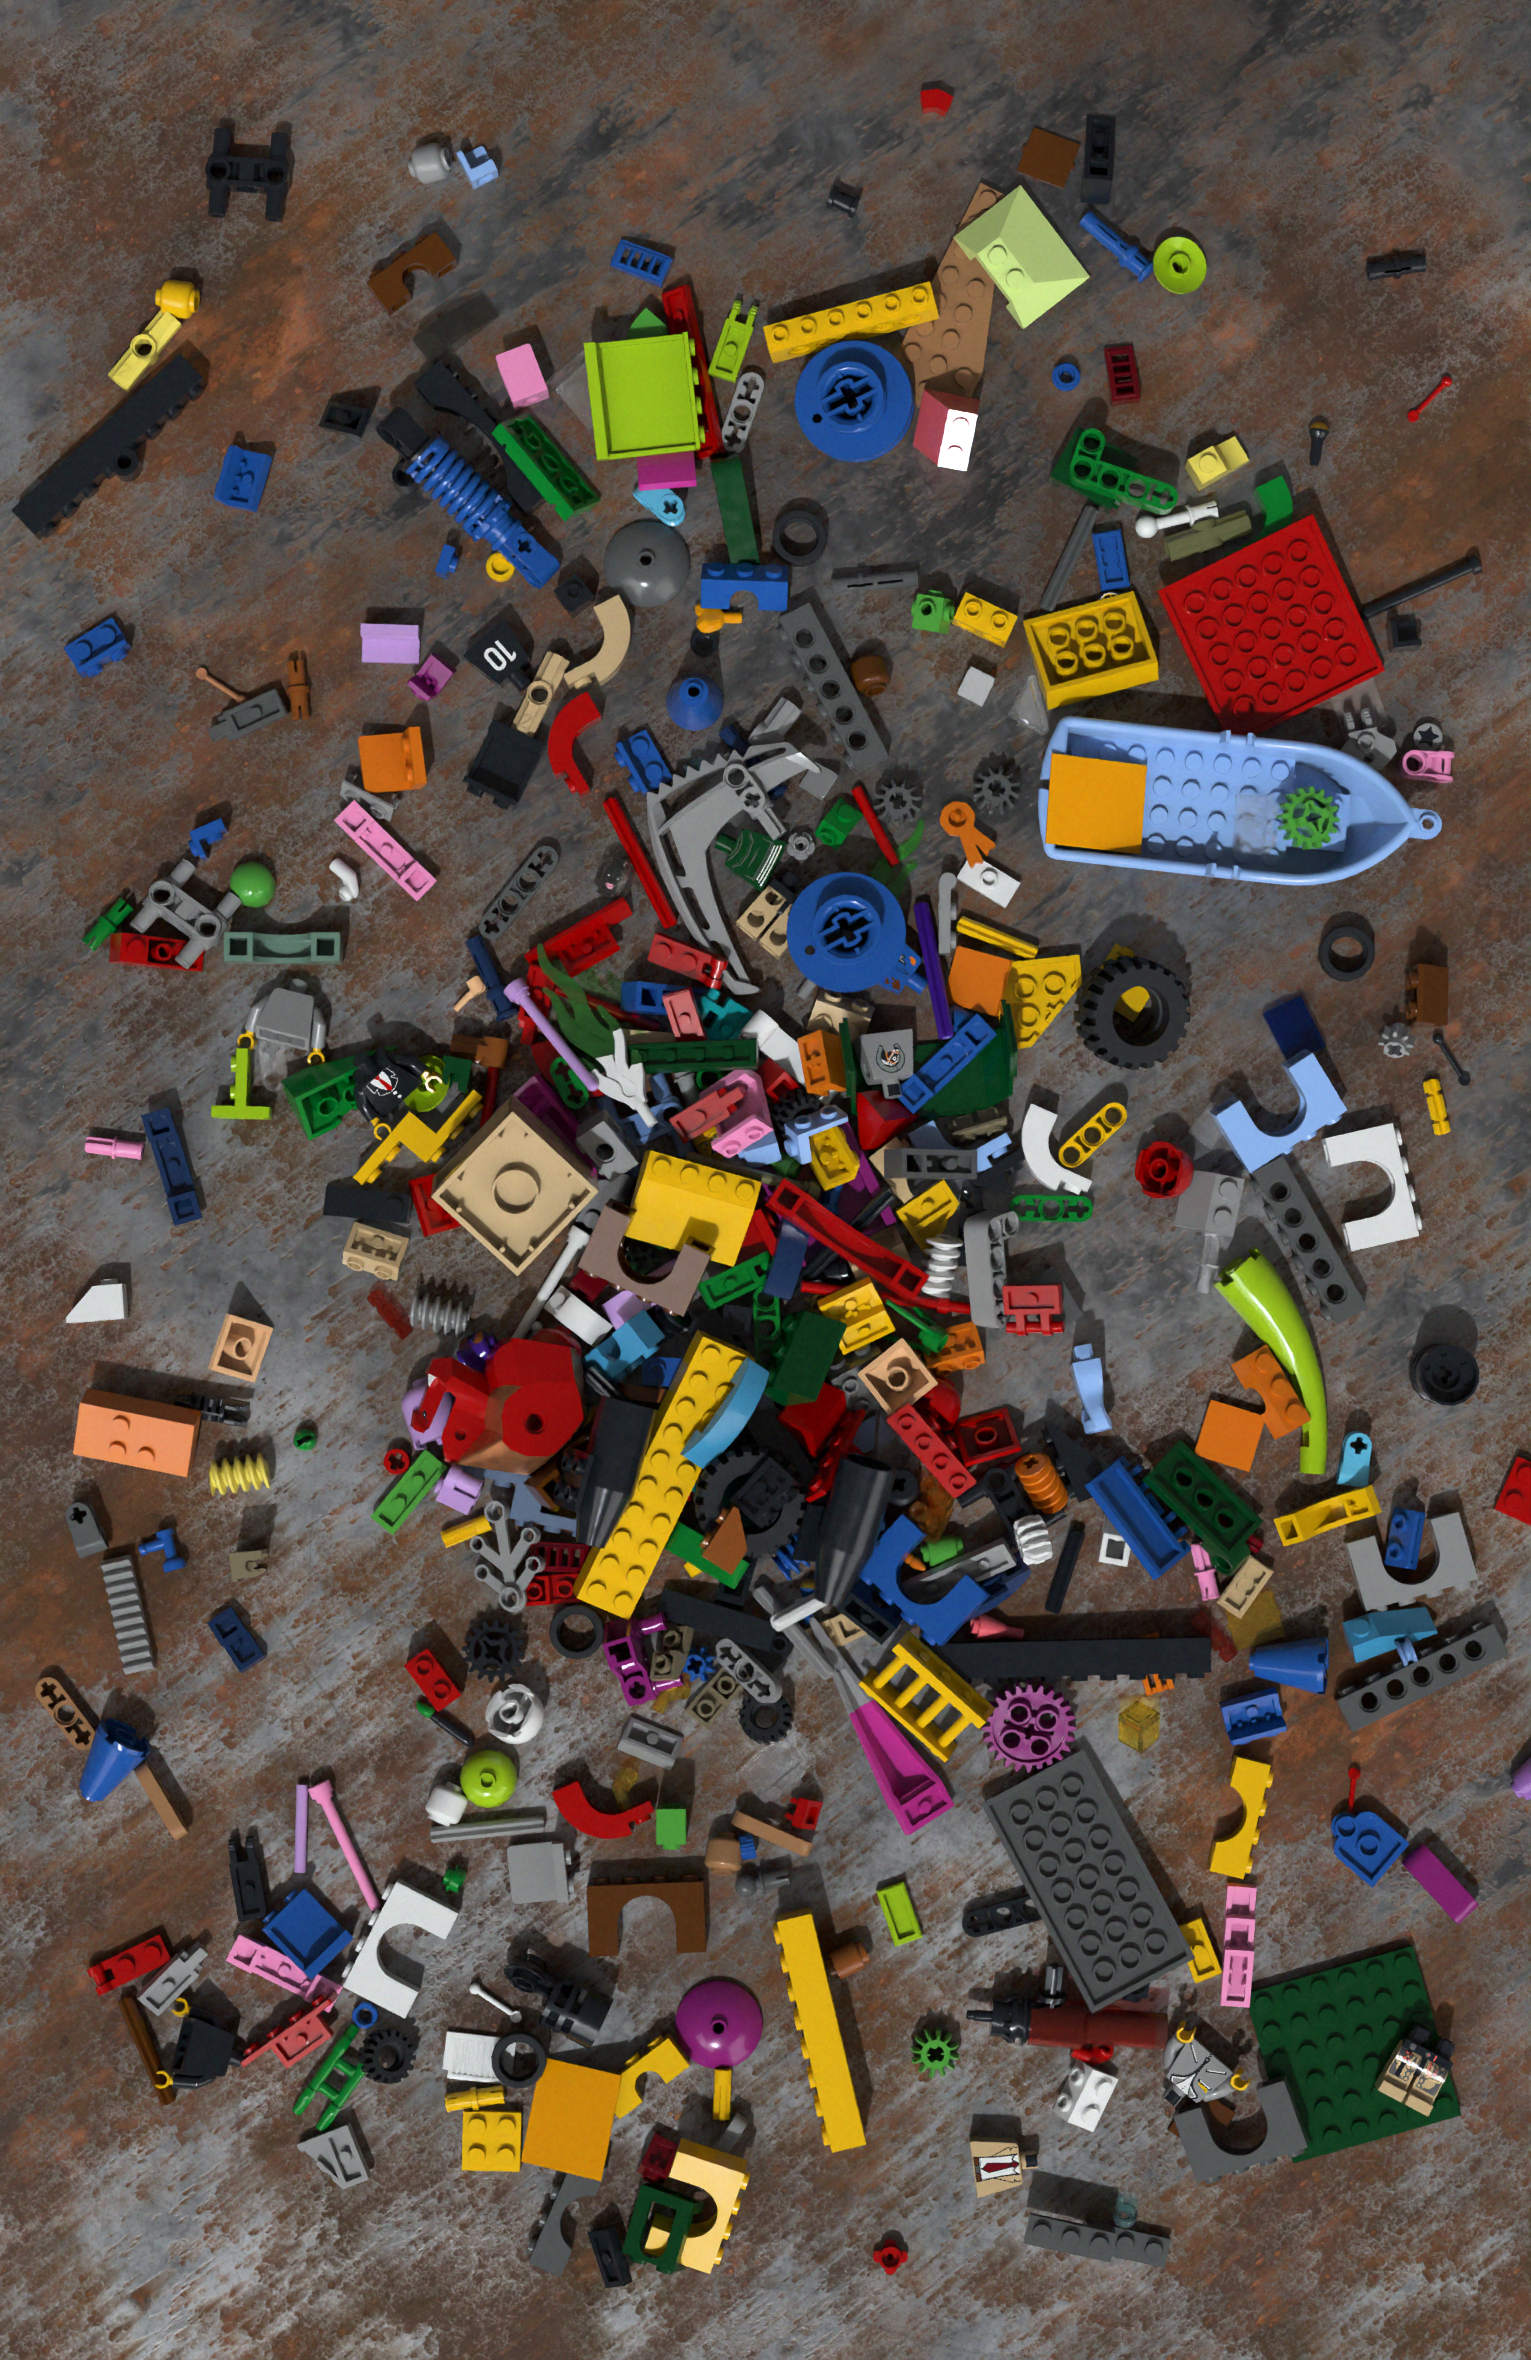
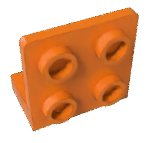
[357,726,427,794]

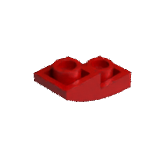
[525,1573,583,1606]

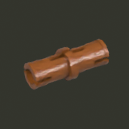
[286,660,310,721]

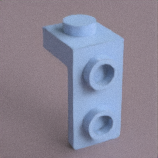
[784,1105,848,1165]

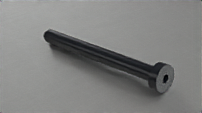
[1361,554,1482,619]

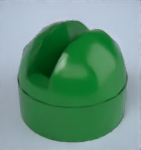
[293,1428,317,1452]

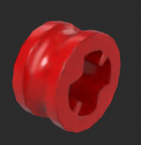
[384,1448,411,1475]

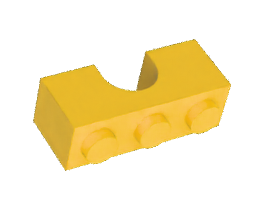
[610,2034,690,2119]

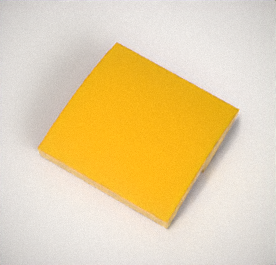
[817,1277,896,1355]

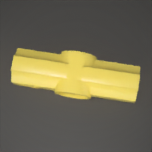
[108,310,182,392]

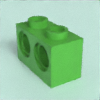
[656,1803,687,1850]

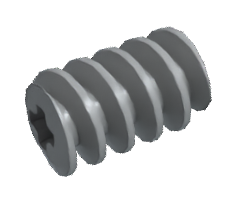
[409,1290,472,1339]

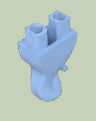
[1070,1344,1113,1434]

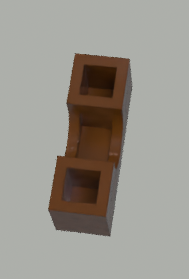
[366,231,458,317]

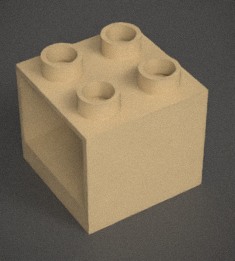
[431,1094,599,1276]

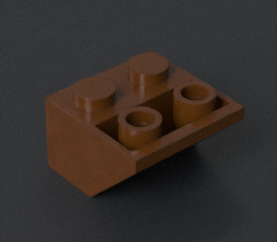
[1404,964,1449,1028]

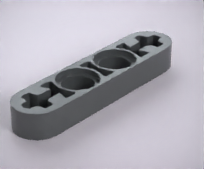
[479,846,559,940]

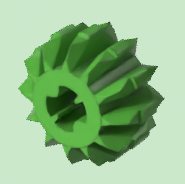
[910,2027,960,2078]

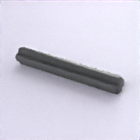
[1040,505,1099,612]

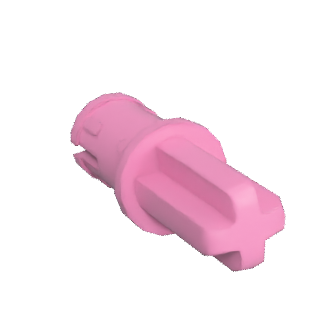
[85,1136,144,1160]
[1191,1542,1221,1601]

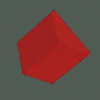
[776,1382,847,1458]
[952,1407,1022,1467]

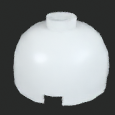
[485,1684,545,1744]

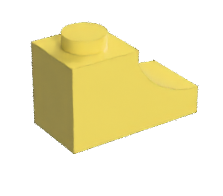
[1185,436,1249,491]

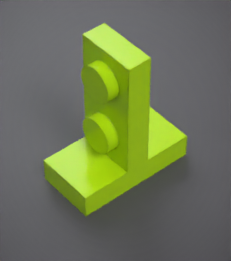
[211,1048,273,1120]

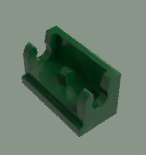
[442,1055,476,1095]

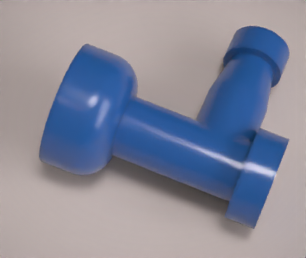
[138,1528,187,1573]

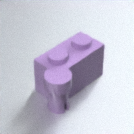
[434,1463,484,1515]

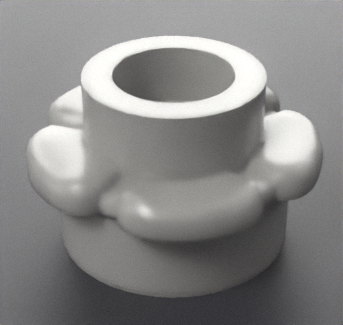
[787,832,815,860]

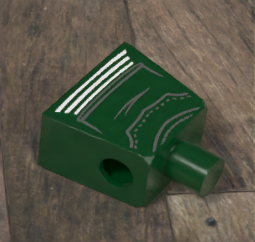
[714,829,787,894]

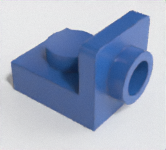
[188,818,229,861]

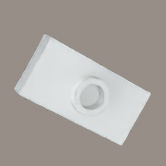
[956,860,1020,908]

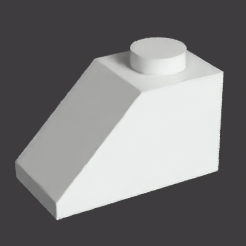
[66,1278,129,1323]

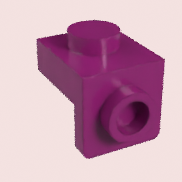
[407,652,457,702]

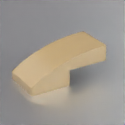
[804,1613,867,1648]

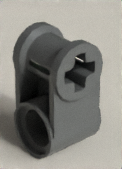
[65,1500,109,1559]

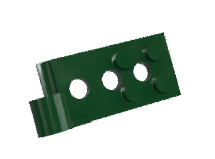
[1142,1439,1263,1576]

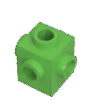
[911,590,955,634]

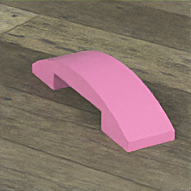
[334,800,437,901]
[225,1933,343,2013]

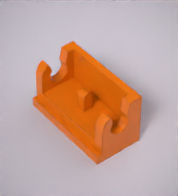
[797,1029,845,1096]

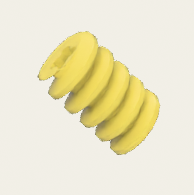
[209,1453,271,1497]

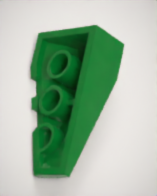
[281,1045,398,1141]

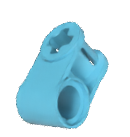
[632,486,686,527]
[1336,1431,1372,1488]

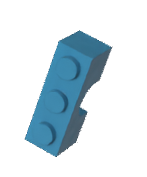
[582,1309,665,1384]

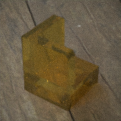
[1118,1700,1160,1753]

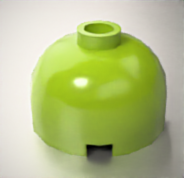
[459,1749,518,1808]

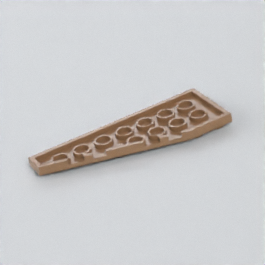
[895,183,1006,408]

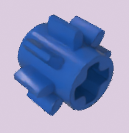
[681,1646,717,1682]

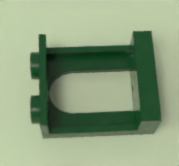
[622,2183,704,2275]

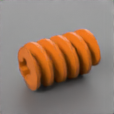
[1014,1452,1069,1514]

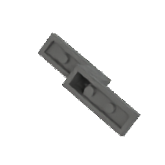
[1023,2213,1171,2268]

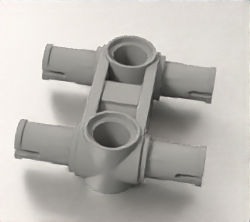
[129,858,242,969]

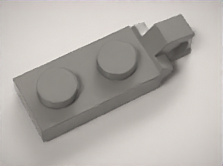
[136,1941,208,2016]

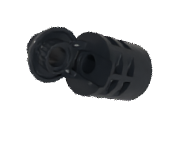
[504,1954,614,2050]

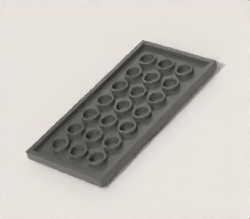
[981,1749,1195,2013]

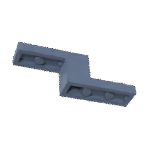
[460,1465,576,1537]

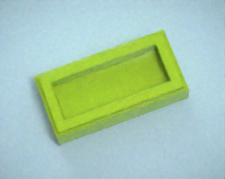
[876,1881,922,1947]

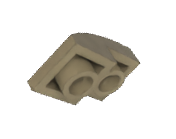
[649,1626,694,1681]
[684,1666,743,1730]

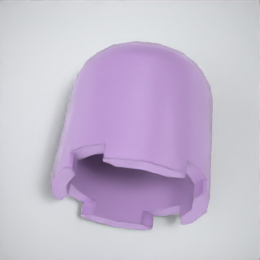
[401,1377,456,1450]

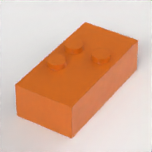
[73,1388,201,1477]

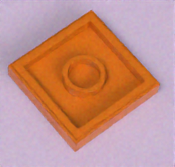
[946,946,1013,1017]
[1194,1399,1264,1472]

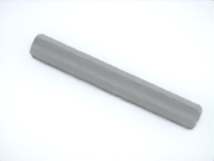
[753,1584,836,1680]
[430,1815,545,1843]

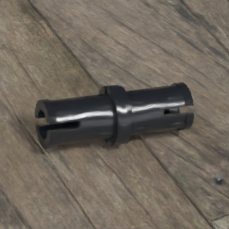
[1366,253,1426,281]

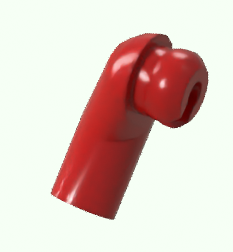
[1069,2042,1114,2066]

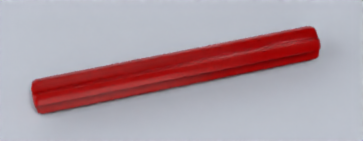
[603,797,677,929]

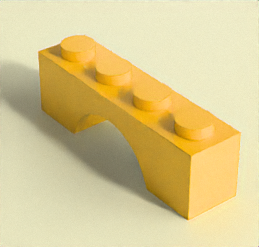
[1207,1755,1274,1879]

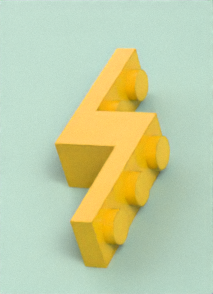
[353,1089,484,1186]

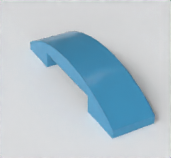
[680,1357,770,1469]

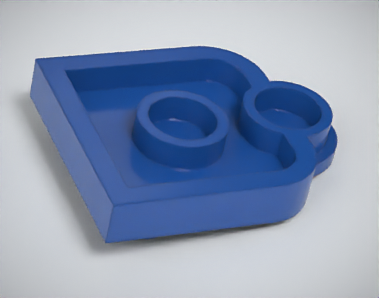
[1331,1810,1410,1888]

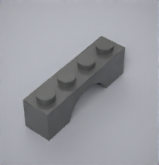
[526,2162,609,2277]

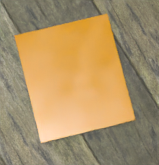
[1045,753,1147,855]
[521,2058,622,2181]

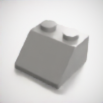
[1173,1170,1245,1237]

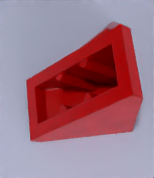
[856,1090,921,1150]

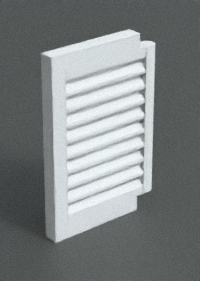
[442,2030,516,2085]

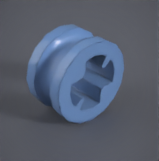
[1394,1637,1418,1666]

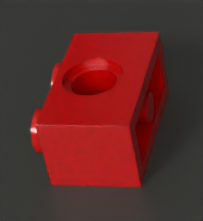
[404,1646,464,1712]

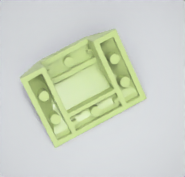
[953,185,1090,329]

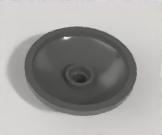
[604,521,690,608]

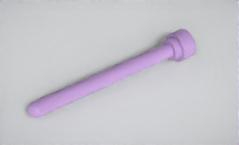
[504,978,598,1091]

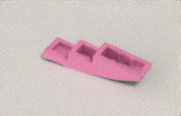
[1220,1883,1257,2008]

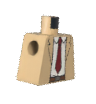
[969,2136,1038,2198]

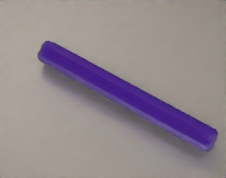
[914,902,954,1040]

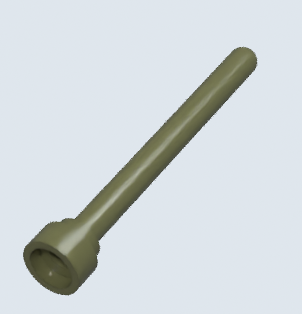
[684,1152,821,1201]

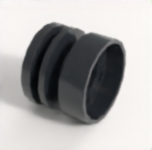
[1409,1344,1480,1406]

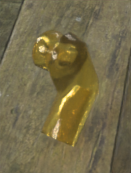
[650,1682,691,1715]
[612,1767,639,1811]

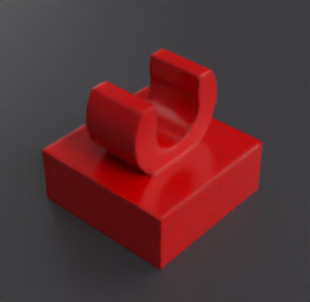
[785,1797,823,1830]

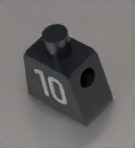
[463,619,533,692]

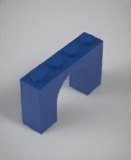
[860,1514,991,1646]

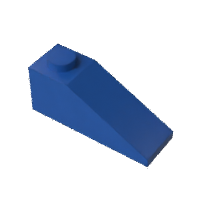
[620,981,713,1019]

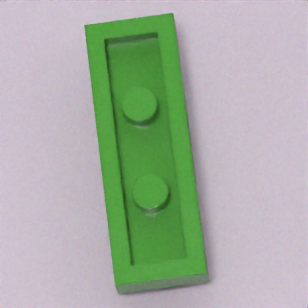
[371,1449,448,1535]

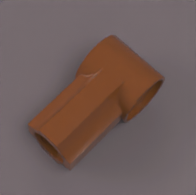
[450,1034,509,1069]

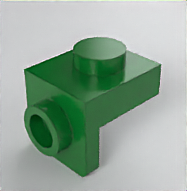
[815,798,863,850]

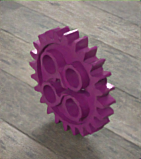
[982,1680,1076,1773]

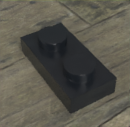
[587,2226,633,2288]

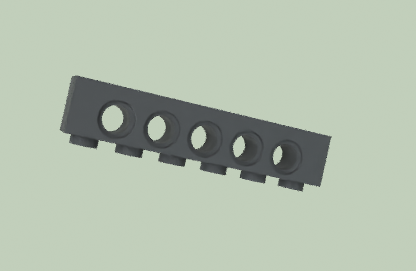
[776,603,889,775]
[1249,1156,1367,1325]
[1334,1620,1509,1732]

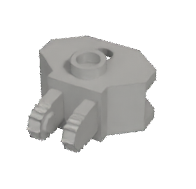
[1340,707,1397,771]

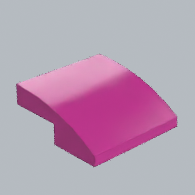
[637,451,697,491]

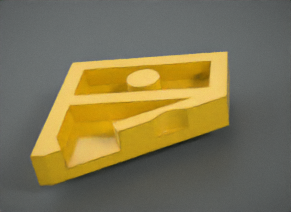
[894,1179,960,1257]

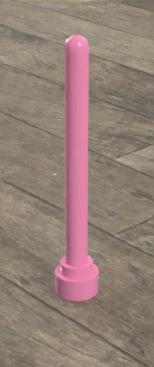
[307,1779,381,1911]

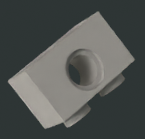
[575,1109,640,1182]

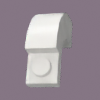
[1020,1103,1092,1195]

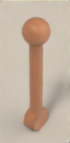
[196,668,248,705]

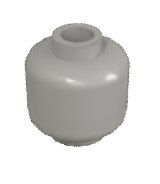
[408,143,453,184]

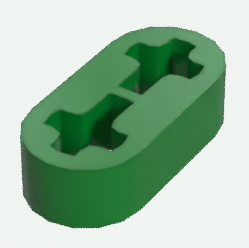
[550,1057,589,1110]

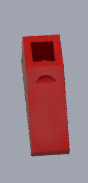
[108,933,204,972]

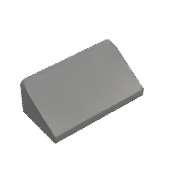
[618,1716,684,1770]

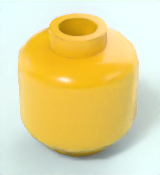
[155,280,200,319]

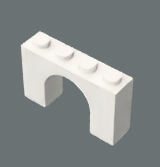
[1321,1123,1422,1252]
[341,1878,460,2018]

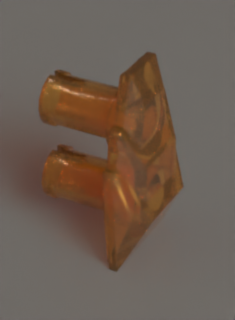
[909,1476,955,1545]

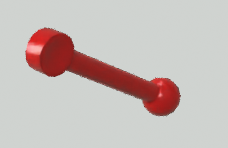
[1407,376,1452,423]
[1347,1768,1361,1814]

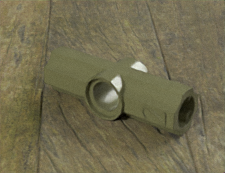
[1163,510,1253,562]

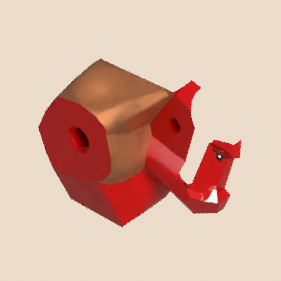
[410,1338,587,1476]

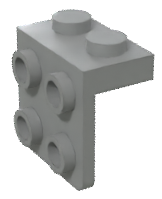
[507,1840,575,1904]

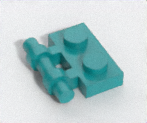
[698,988,754,1040]

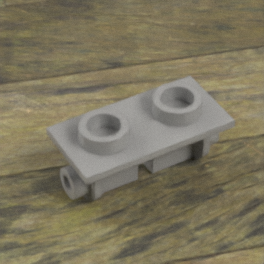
[340,773,401,822]

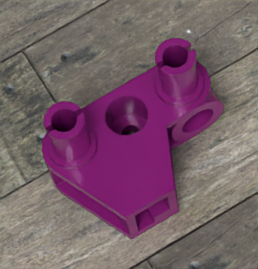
[602,1612,684,1707]

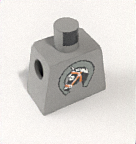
[852,1029,913,1099]

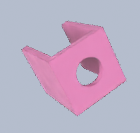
[496,344,550,411]

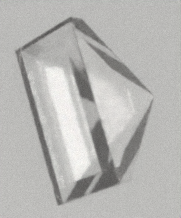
[1007,675,1050,736]

